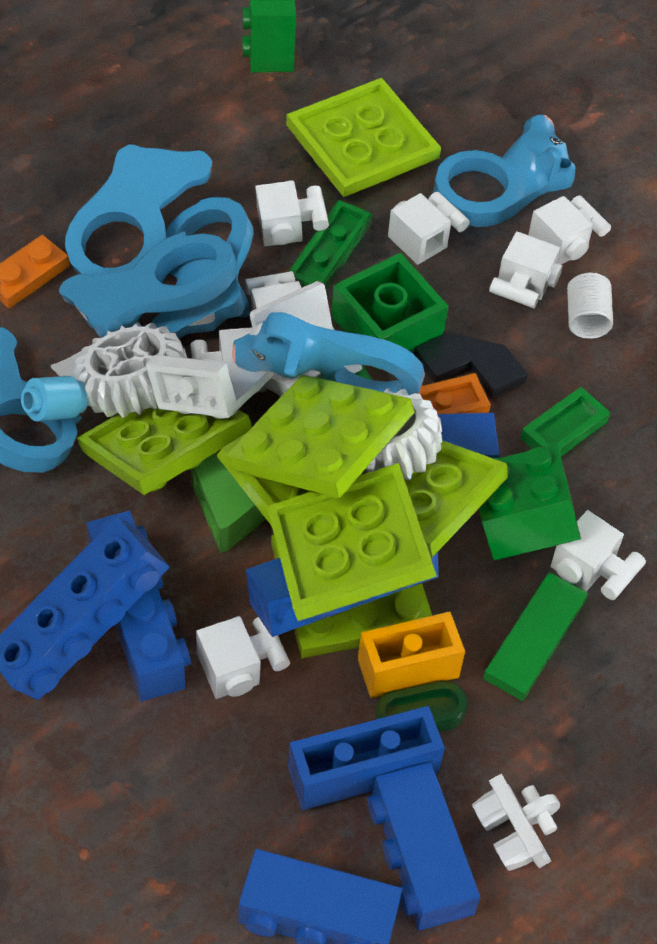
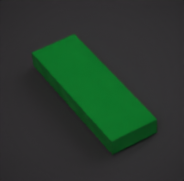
[288,200,373,290]
[483,572,588,701]

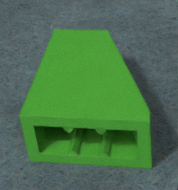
[191,451,266,553]

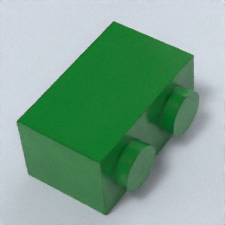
[242,0,296,73]

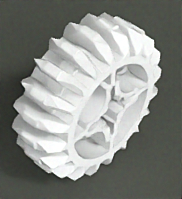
[73,322,187,418]
[361,388,442,480]

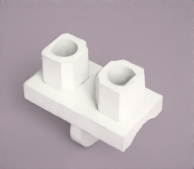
[472,774,560,871]

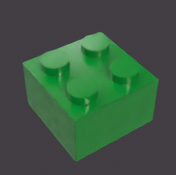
[331,252,448,371]
[479,444,581,560]

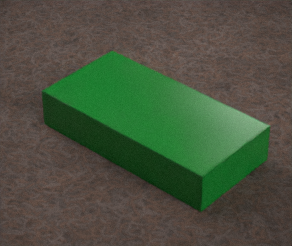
[520,387,611,456]

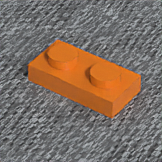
[0,235,70,309]
[419,373,491,414]

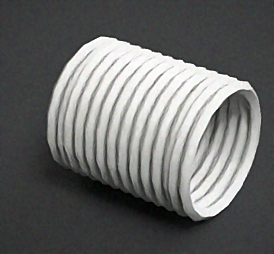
[567,273,613,339]

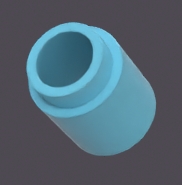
[21,376,89,421]

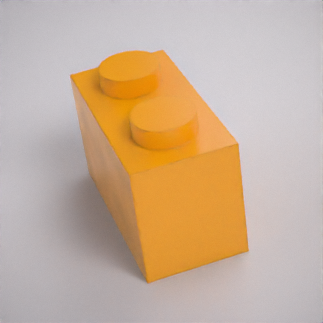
[358,612,465,699]

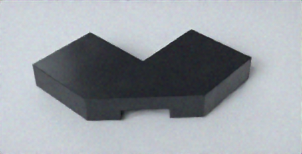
[414,332,528,398]

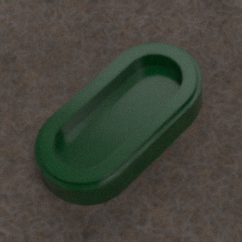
[375,681,468,732]

